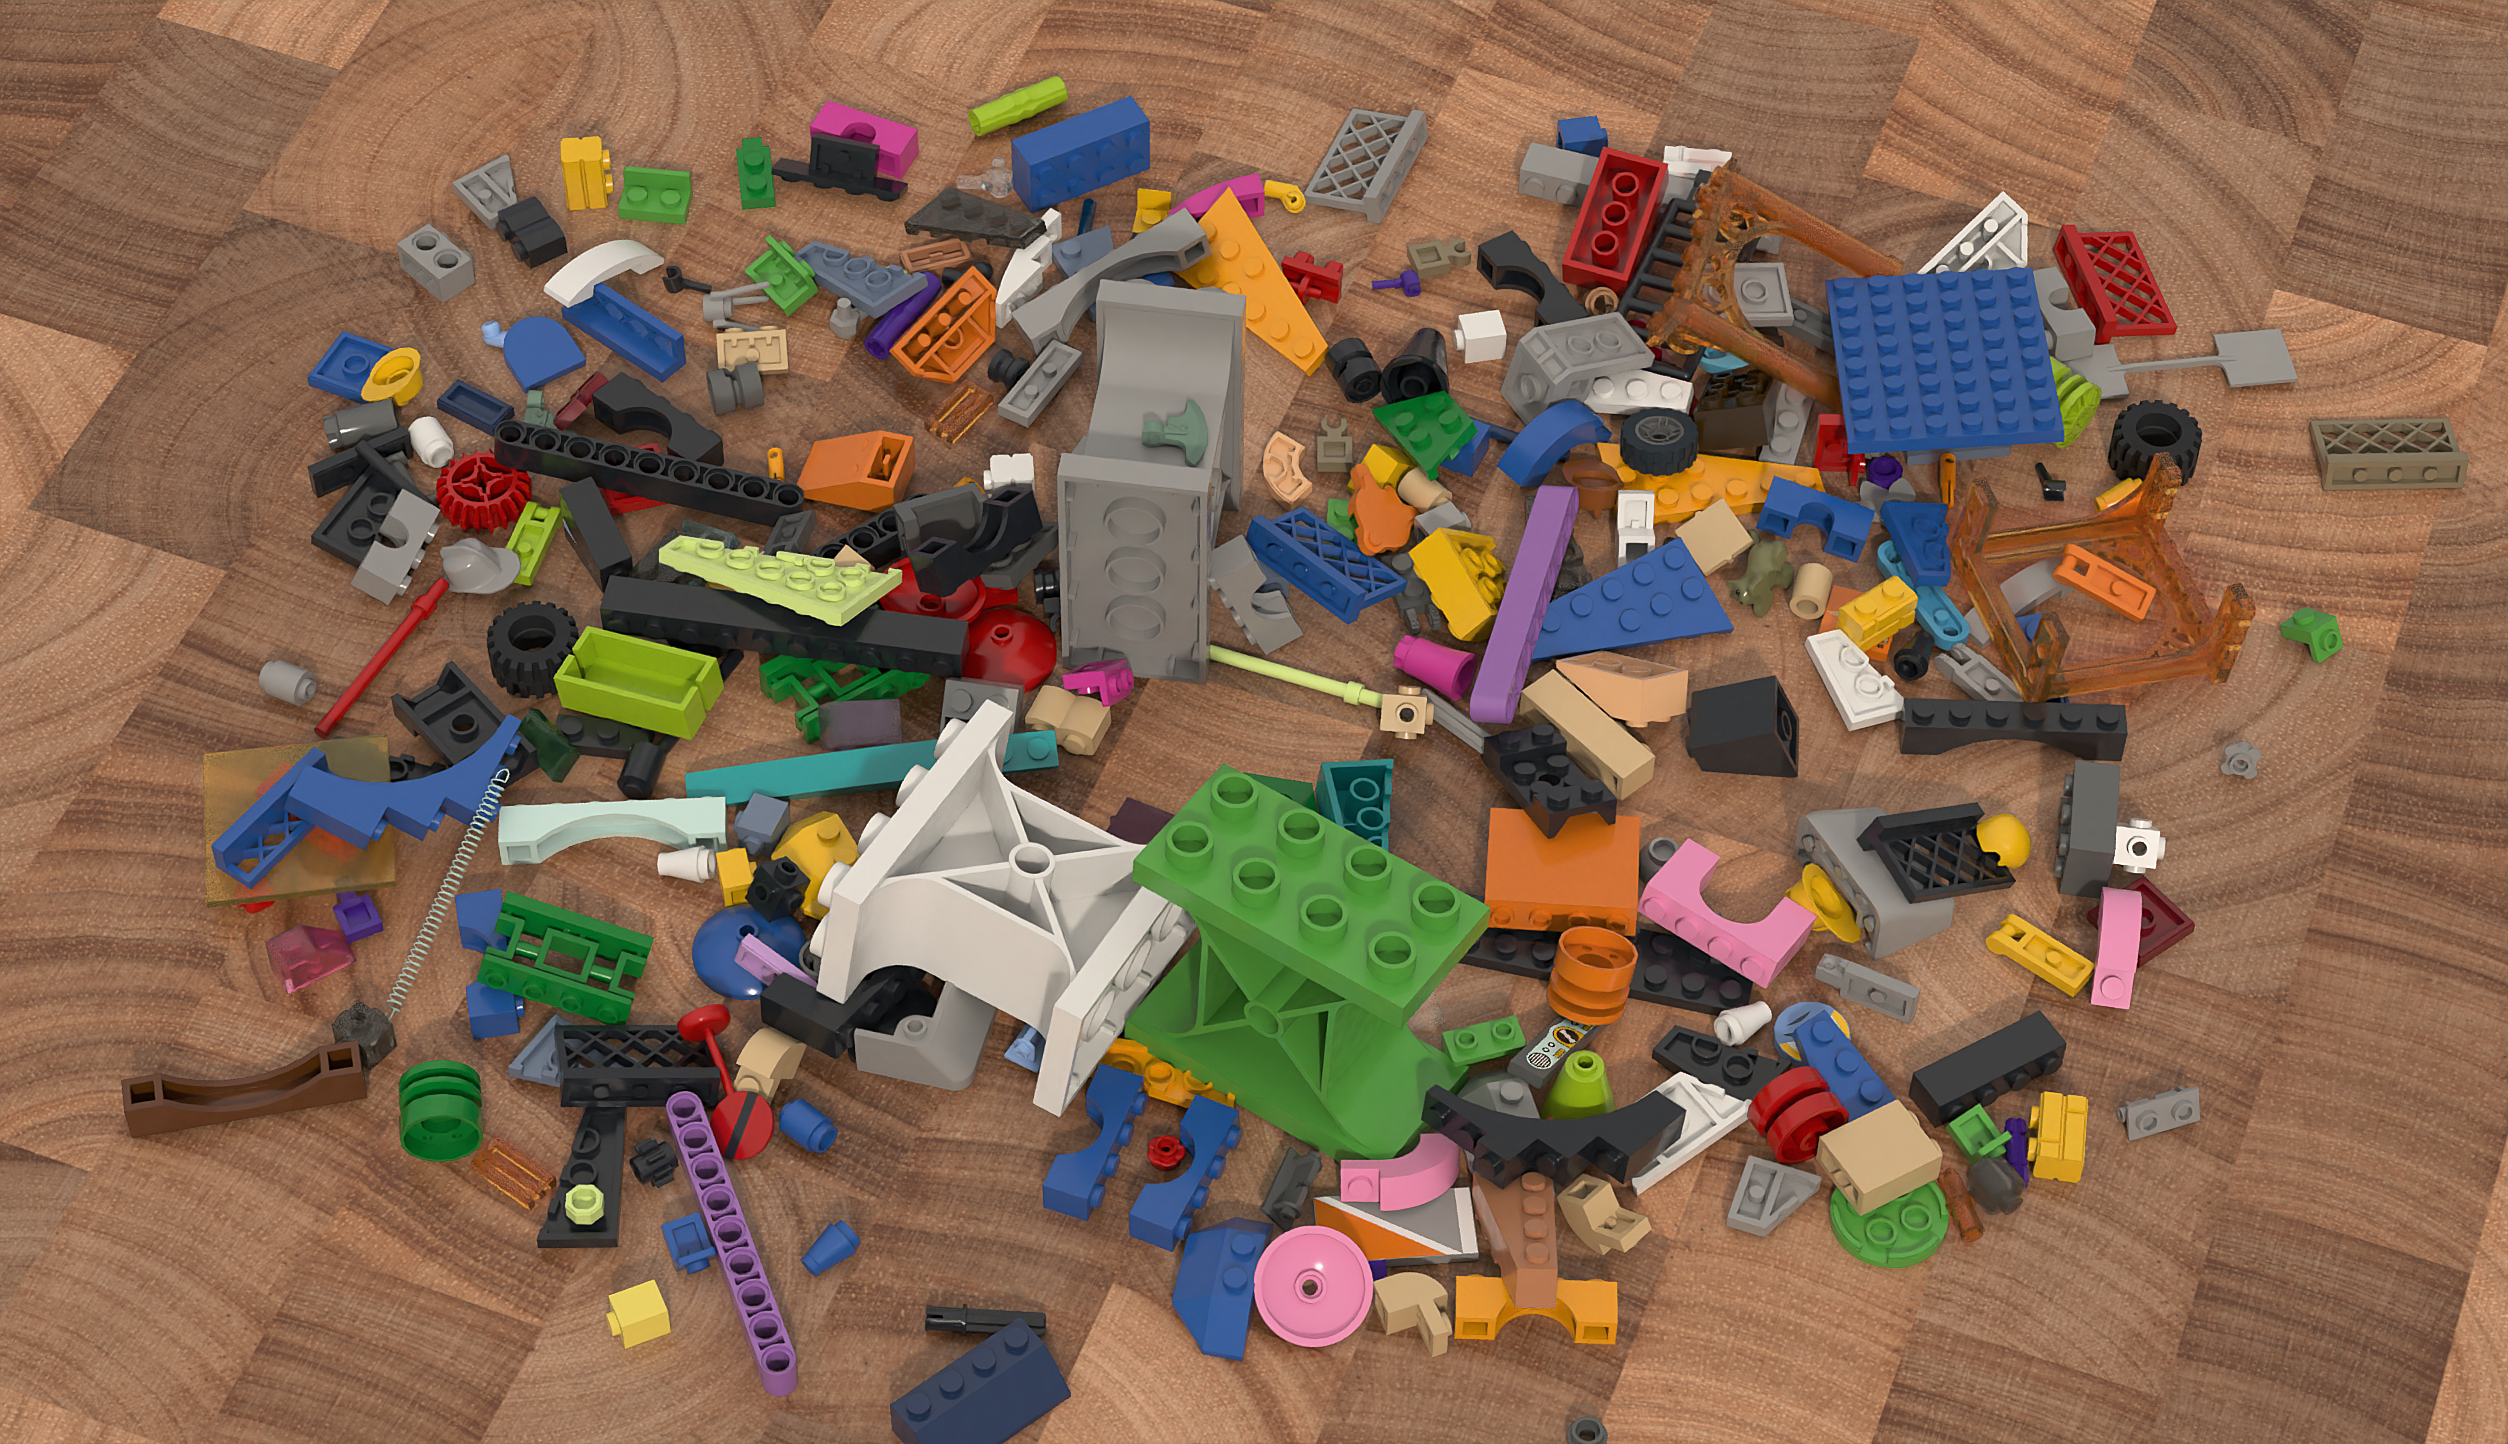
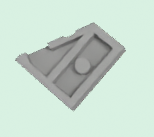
[452,154,517,230]
[1726,1155,1822,1237]

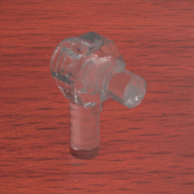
[957,157,1013,198]

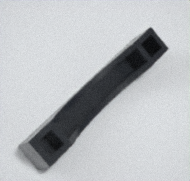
[1899,698,2128,761]

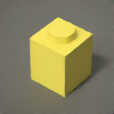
[605,1280,671,1349]

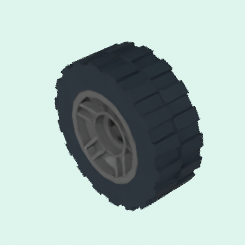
[1620,408,1698,476]

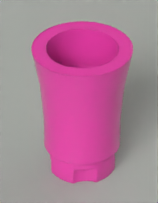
[1393,635,1477,701]

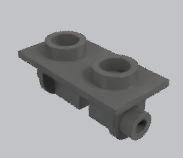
[1260,1147,1323,1232]

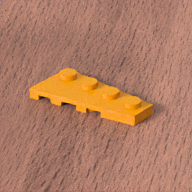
[1090,1038,1235,1108]

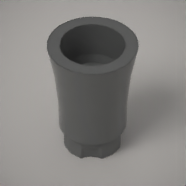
[323,396,400,450]

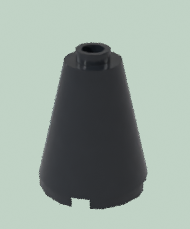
[1380,328,1449,405]

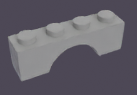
[1211,534,1304,655]

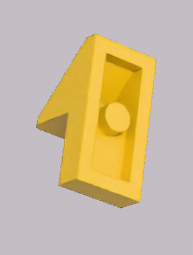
[1132,188,1176,234]

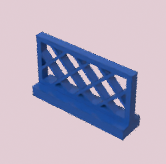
[1245,507,1408,624]

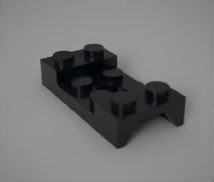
[391,661,539,791]
[1483,723,1617,839]

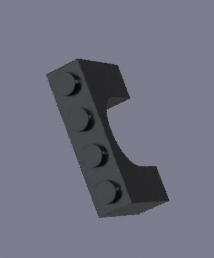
[760,965,927,1059]

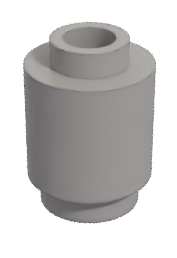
[259,660,317,706]

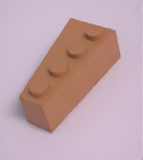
[1472,1172,1558,1309]

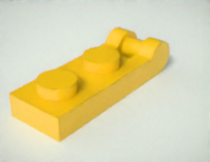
[1985,914,2095,998]

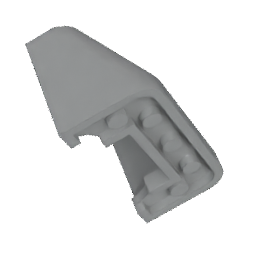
[1793,806,1955,961]

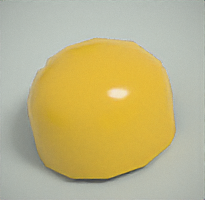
[1977,813,2031,870]

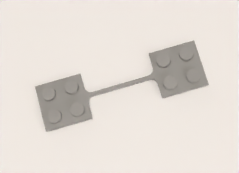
[2062,329,2298,400]

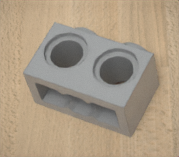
[397,224,475,303]

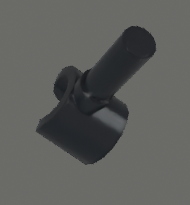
[662,266,712,294]
[2035,463,2066,501]

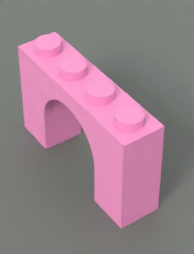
[1637,838,1817,989]

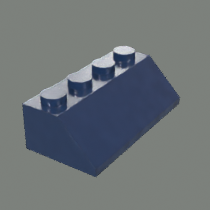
[890,1317,1071,1444]

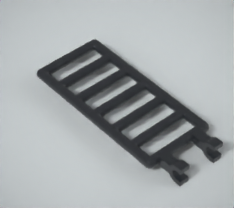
[1614,169,1766,382]

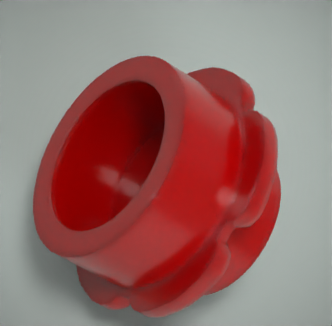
[1147,1134,1186,1172]

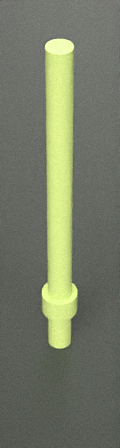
[1210,644,1383,709]

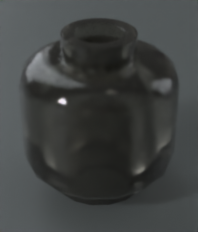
[1966,1156,2025,1215]

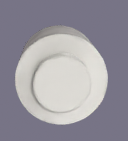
[408,416,454,468]

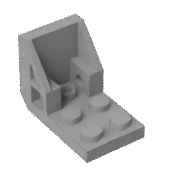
[1500,312,1655,426]

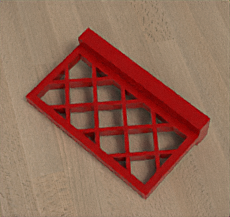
[2052,225,2178,345]

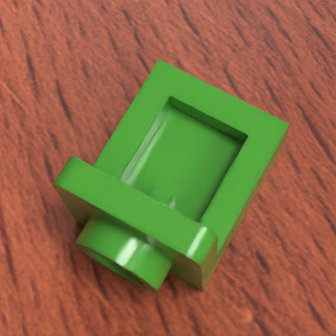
[2280,608,2343,663]
[1945,1103,2012,1166]

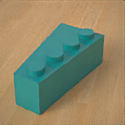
[1315,759,1394,851]

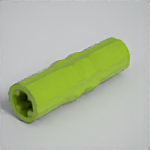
[968,76,1068,137]

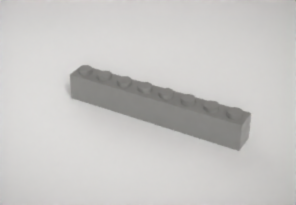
[1518,142,1791,255]

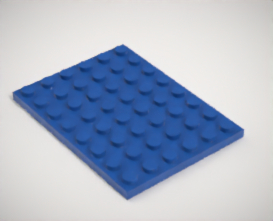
[1825,267,2064,454]

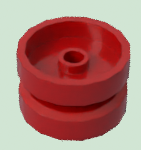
[1747,1066,1850,1165]

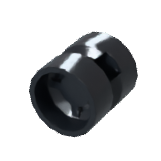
[1325,338,1382,403]

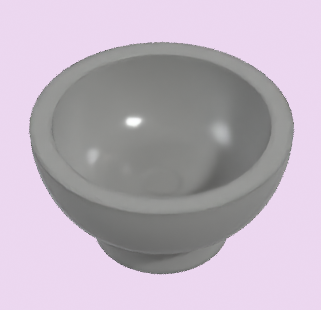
[1639,837,1680,884]

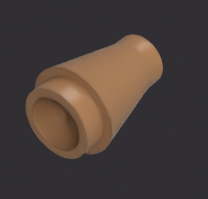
[1582,287,1618,317]

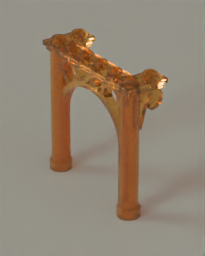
[1645,157,1904,414]

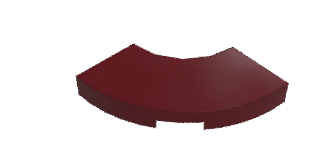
[553,371,609,431]

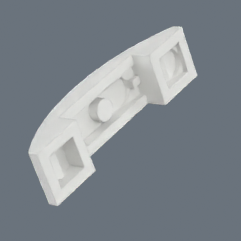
[544,240,664,308]

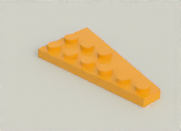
[1171,187,1330,377]
[1596,442,1826,525]

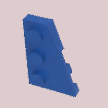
[1879,501,1951,587]

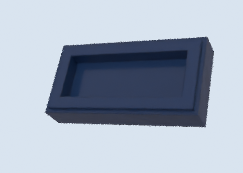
[437,379,515,437]

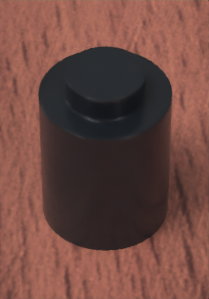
[617,741,666,800]

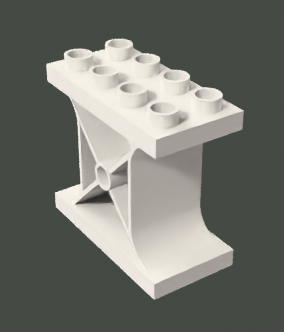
[810,699,1197,1117]

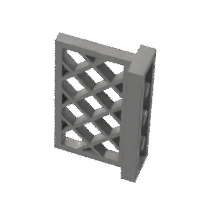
[1303,108,1429,224]

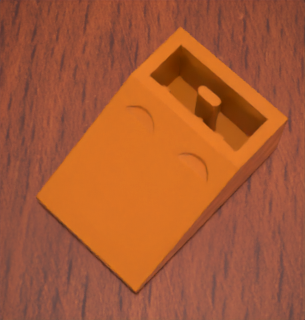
[797,430,916,513]

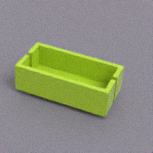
[554,626,724,740]

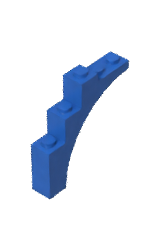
[283,714,522,851]

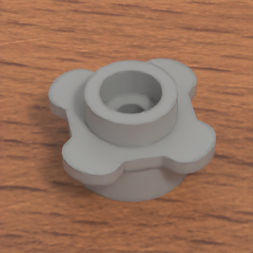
[2221,742,2262,779]

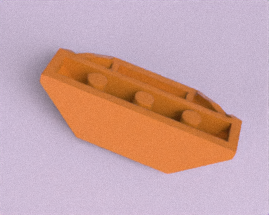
[889,266,997,385]

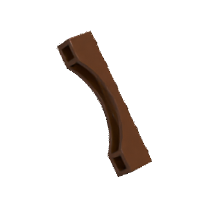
[121,1040,368,1138]

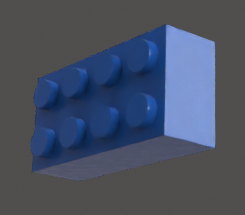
[1011,96,1150,214]

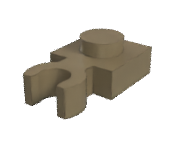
[1407,239,1471,279]
[1317,418,1353,472]

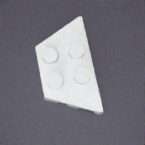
[1631,1071,1752,1196]

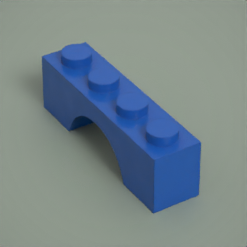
[455,889,525,1040]
[1043,1063,1149,1221]
[1129,1094,1243,1252]

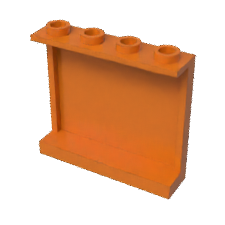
[1484,808,1640,936]

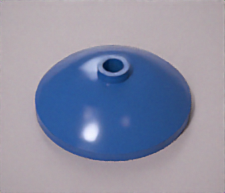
[692,903,806,1000]

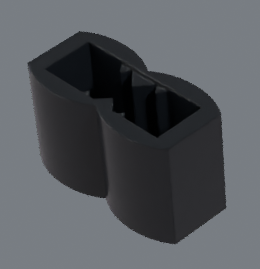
[496,196,568,269]

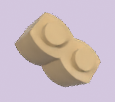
[1025,685,1111,755]

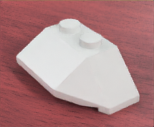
[1917,191,2028,274]

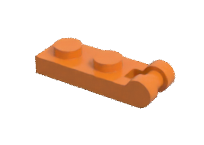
[2052,544,2157,623]

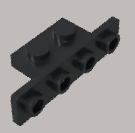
[771,133,908,202]

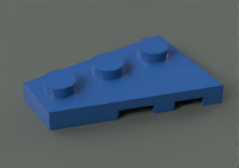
[1792,1010,1897,1123]

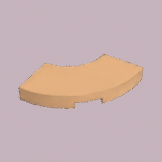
[1263,431,1312,512]

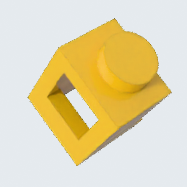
[715,848,757,909]

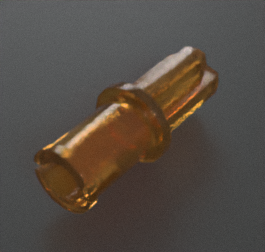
[1937,1168,1985,1242]

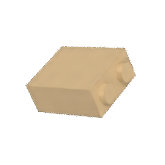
[1816,1099,1943,1216]

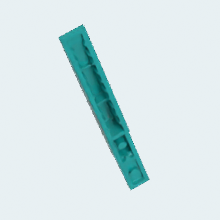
[685,730,1059,807]

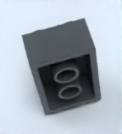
[2054,760,2120,899]

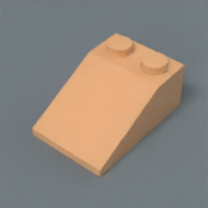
[1556,650,1688,727]

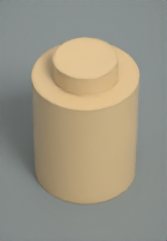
[1398,468,1452,514]
[1790,563,1833,619]

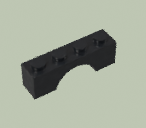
[1477,230,1589,327]
[592,371,724,467]
[908,486,1043,597]

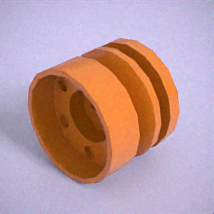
[1546,926,1638,1025]

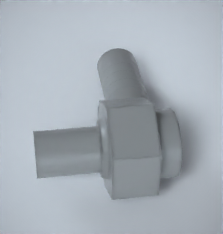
[830,298,869,339]

